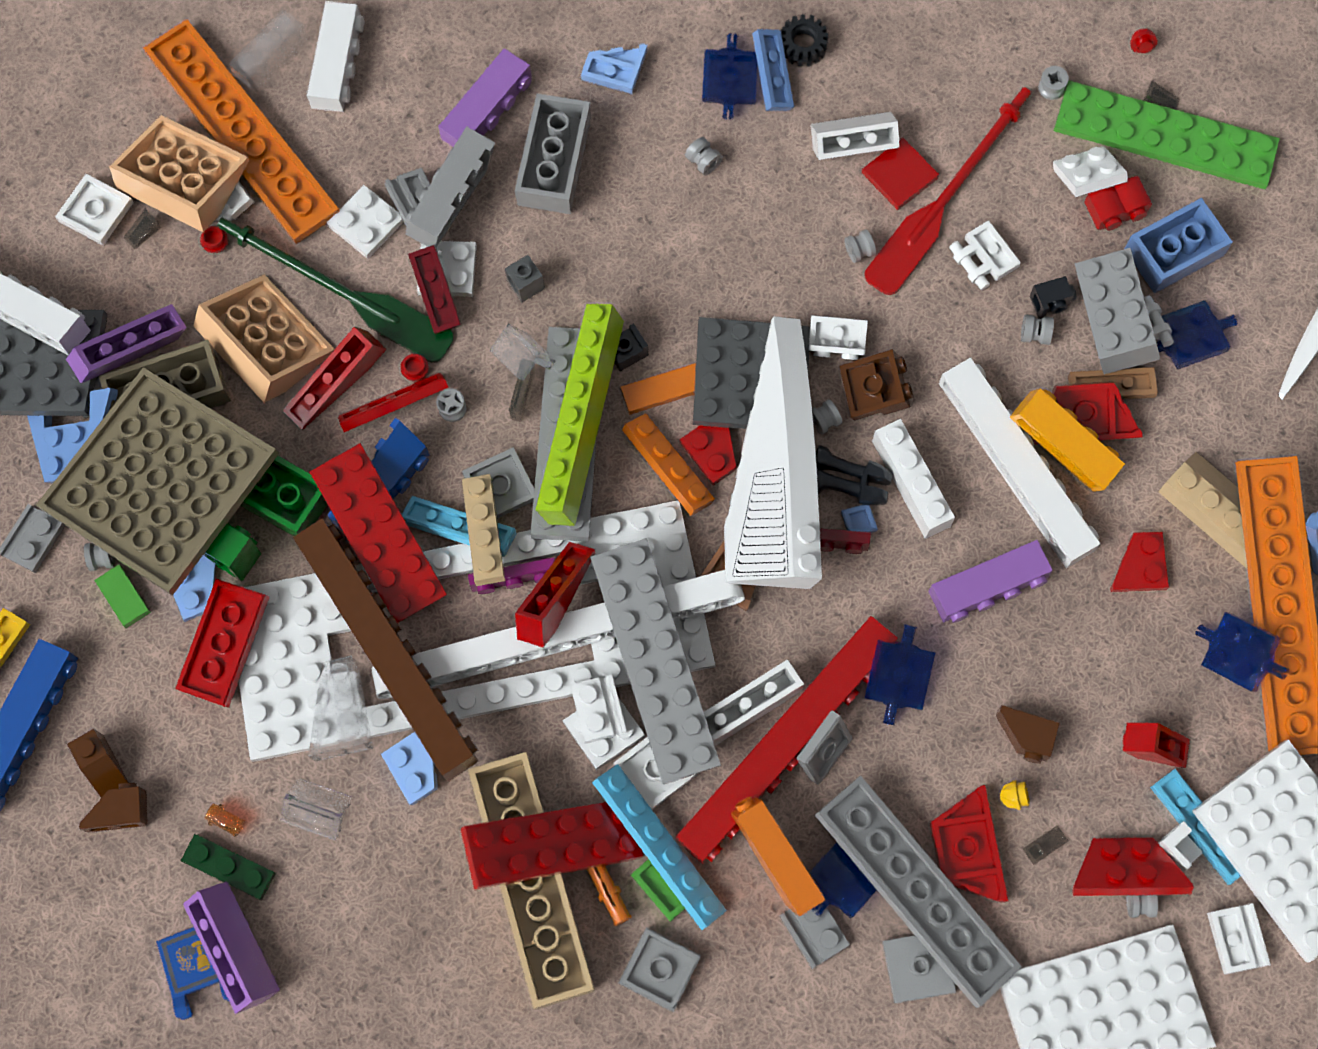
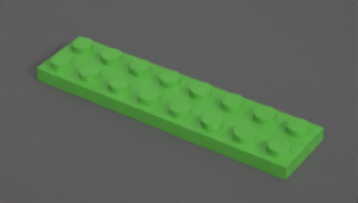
[1053,80,1280,190]

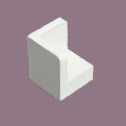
[1158,822,1202,871]

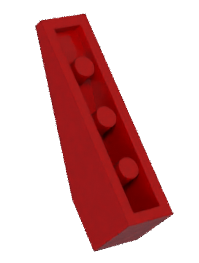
[283,327,387,430]
[515,542,596,648]

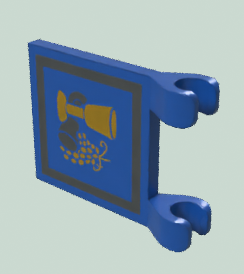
[156,927,229,1020]

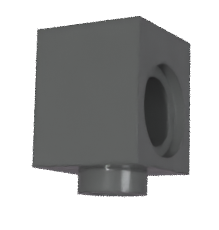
[504,255,545,303]

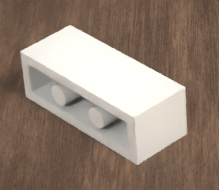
[811,112,899,160]

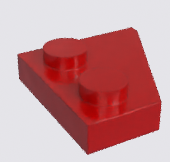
[680,425,736,486]
[1110,532,1169,592]

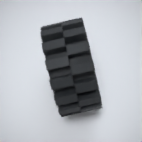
[781,14,828,67]

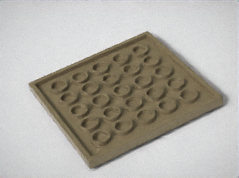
[36,367,279,596]

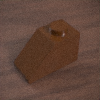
[996,705,1060,764]
[67,729,129,798]
[79,783,148,833]

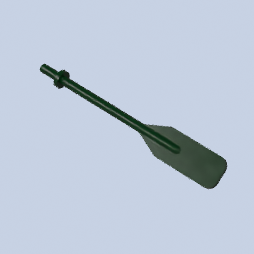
[217,217,454,363]

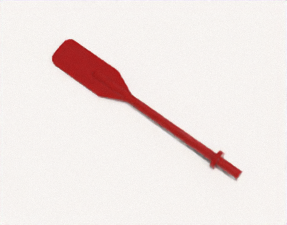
[865,87,1031,295]

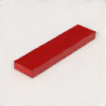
[338,372,449,432]

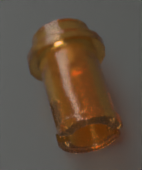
[204,803,246,837]

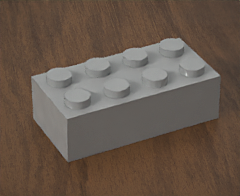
[515,93,592,214]
[1075,248,1160,374]

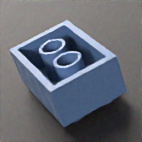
[1124,198,1233,294]

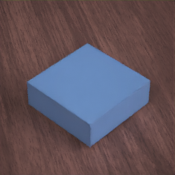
[841,504,878,533]

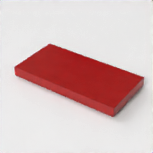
[175,579,270,708]

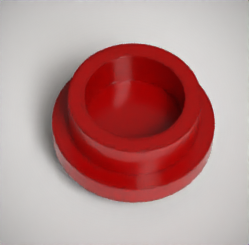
[1130,28,1158,54]
[200,226,228,253]
[400,354,429,381]

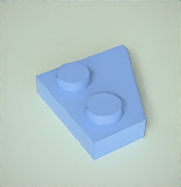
[581,44,648,94]
[173,555,216,622]
[381,732,438,805]

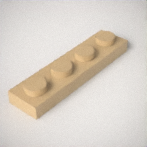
[462,474,505,586]

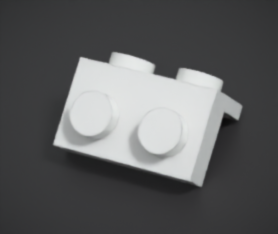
[808,315,868,360]

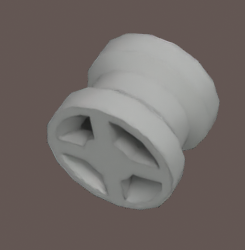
[1038,66,1069,100]
[844,229,876,263]
[436,388,467,422]
[812,399,842,435]
[84,543,115,572]
[1126,895,1158,918]

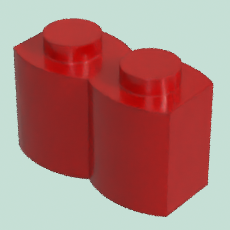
[1084,176,1152,231]

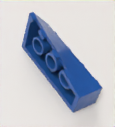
[327,417,430,531]

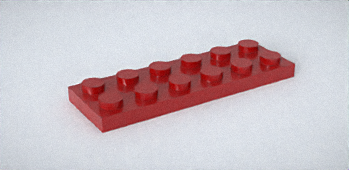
[309,443,448,623]
[460,802,643,890]

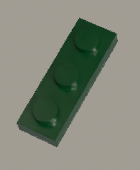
[180,834,276,901]

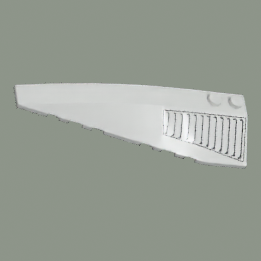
[724,316,822,589]

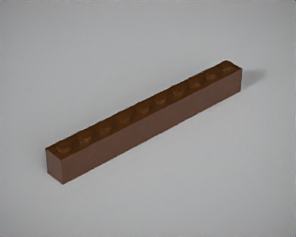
[293,518,479,782]

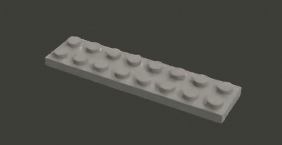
[530,327,597,542]
[590,538,721,785]
[815,776,1022,1008]

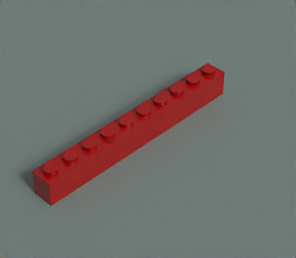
[676,616,898,864]

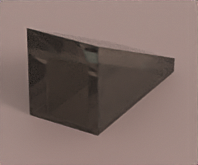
[1143,80,1180,110]
[124,208,161,249]
[1023,825,1068,865]

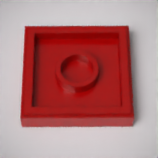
[861,137,939,211]

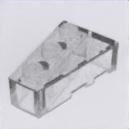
[308,655,374,762]

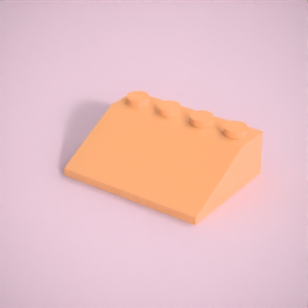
[109,115,249,232]
[193,274,335,403]

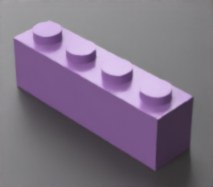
[438,48,532,147]
[66,304,187,384]
[928,540,1053,623]
[183,881,280,1014]

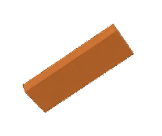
[621,363,696,415]

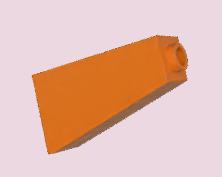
[731,797,825,917]

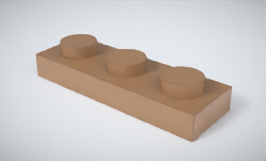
[1068,367,1158,399]

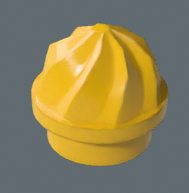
[1000,780,1030,810]

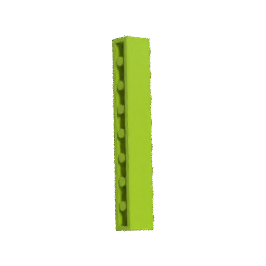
[535,304,624,526]

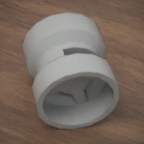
[685,137,723,176]
[1020,314,1054,345]

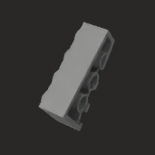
[405,126,495,247]

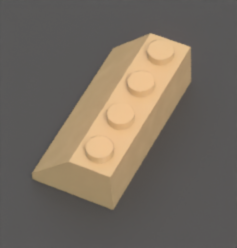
[1158,452,1247,568]

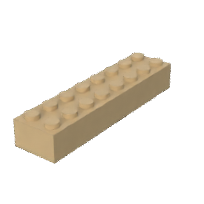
[468,752,595,1010]

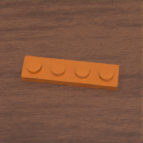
[622,413,715,516]

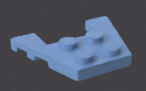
[27,388,118,483]

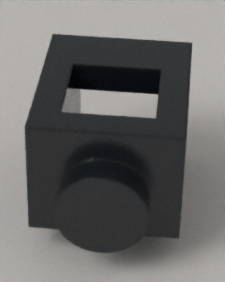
[1030,276,1077,319]
[614,323,649,371]

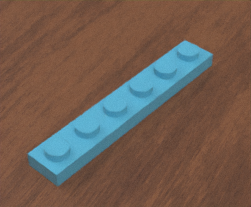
[592,764,727,930]

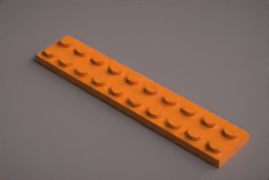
[143,19,340,244]
[1235,456,1318,755]

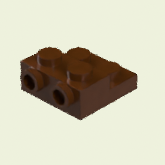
[839,349,914,421]

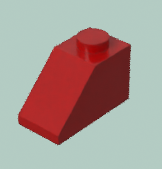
[1123,722,1190,768]

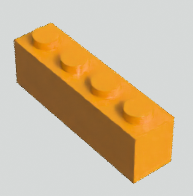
[1010,388,1125,492]

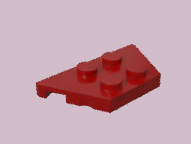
[1031,381,1143,445]
[930,785,1008,903]
[1072,837,1194,896]

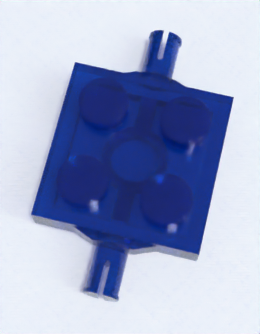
[702,33,758,120]
[1156,300,1237,370]
[1195,612,1289,692]
[865,624,936,725]
[808,841,877,918]

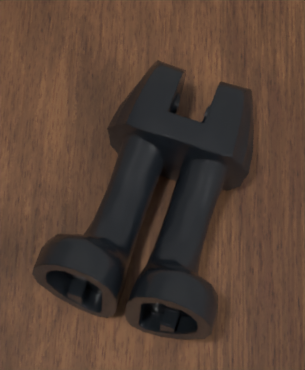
[816,445,893,505]

